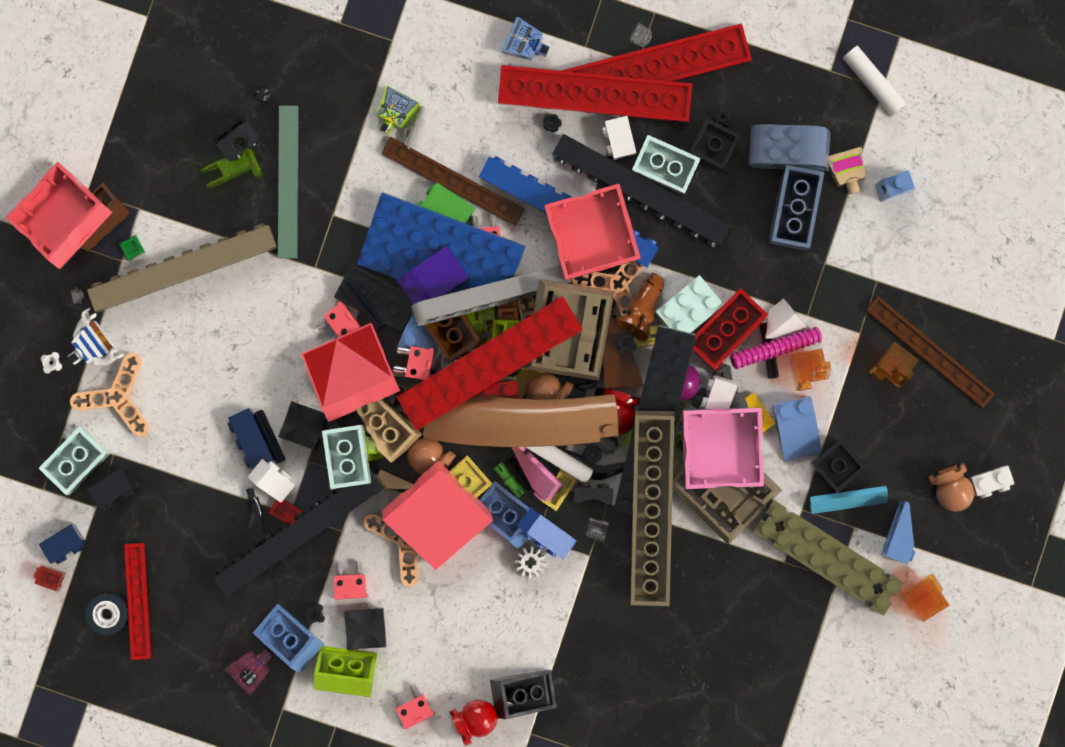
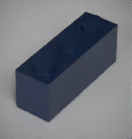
[227,408,275,470]

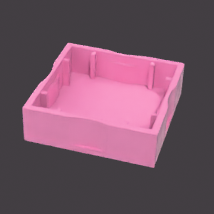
[682,407,764,489]

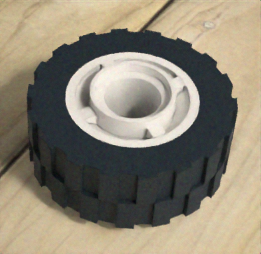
[85,592,129,636]

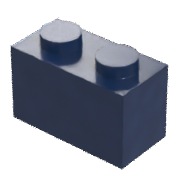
[39,524,86,565]

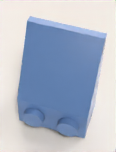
[397,313,438,360]
[771,396,822,461]
[480,481,530,549]
[880,501,915,564]
[253,604,324,673]

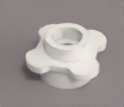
[41,352,62,373]

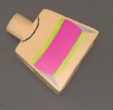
[829,147,865,195]

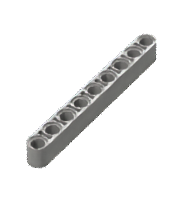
[411,265,572,326]

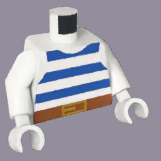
[68,308,124,366]

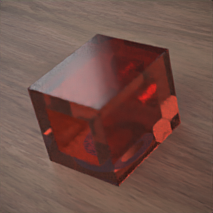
[34,565,66,591]

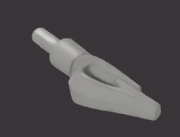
[404,106,425,149]

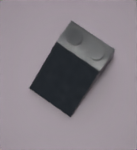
[490,670,557,720]

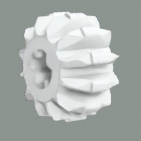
[514,546,547,579]

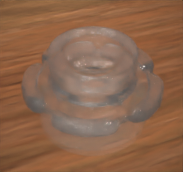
[70,286,85,305]

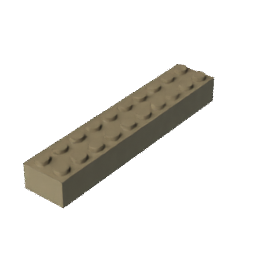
[631,411,675,606]

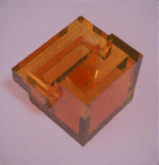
[869,341,919,388]
[790,348,831,392]
[899,573,950,622]

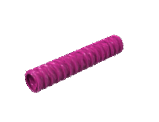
[730,327,822,370]

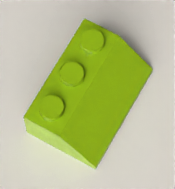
[313,646,377,697]

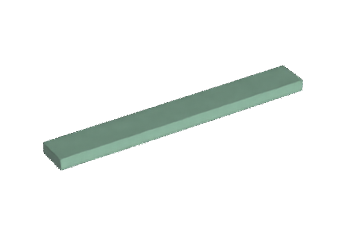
[278,106,299,259]

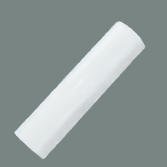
[842,45,906,116]
[526,446,593,483]

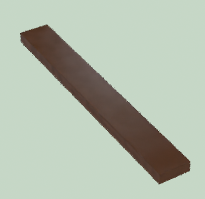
[381,137,525,226]
[865,295,995,409]

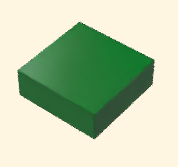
[119,235,145,261]

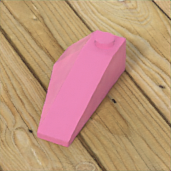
[512,447,564,502]

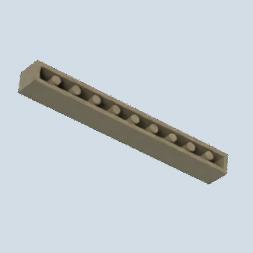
[87,223,278,313]

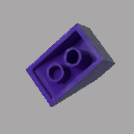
[397,245,469,305]

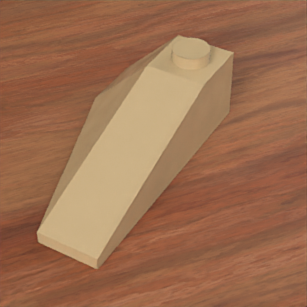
[356,399,422,463]

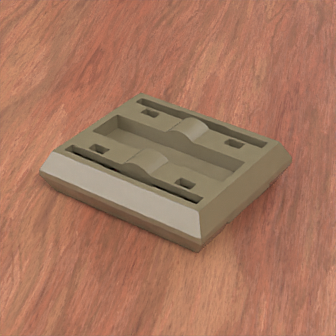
[523,279,615,381]
[673,461,782,545]

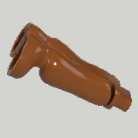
[617,273,664,341]

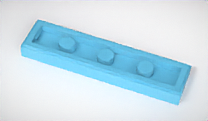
[810,486,888,514]

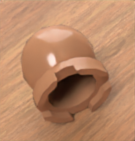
[525,373,574,400]
[407,437,456,475]
[928,463,975,512]

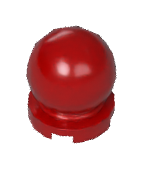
[604,388,641,435]
[449,699,498,746]

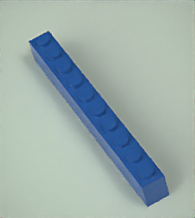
[478,156,659,268]

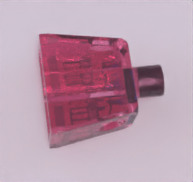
[225,648,273,695]

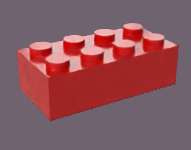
[692,288,768,372]

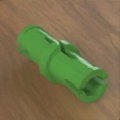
[493,461,526,499]

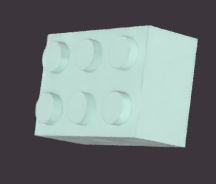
[632,135,700,196]
[655,275,724,333]
[322,425,371,489]
[39,427,111,495]

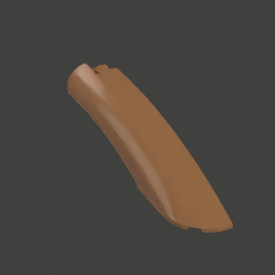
[423,394,619,447]

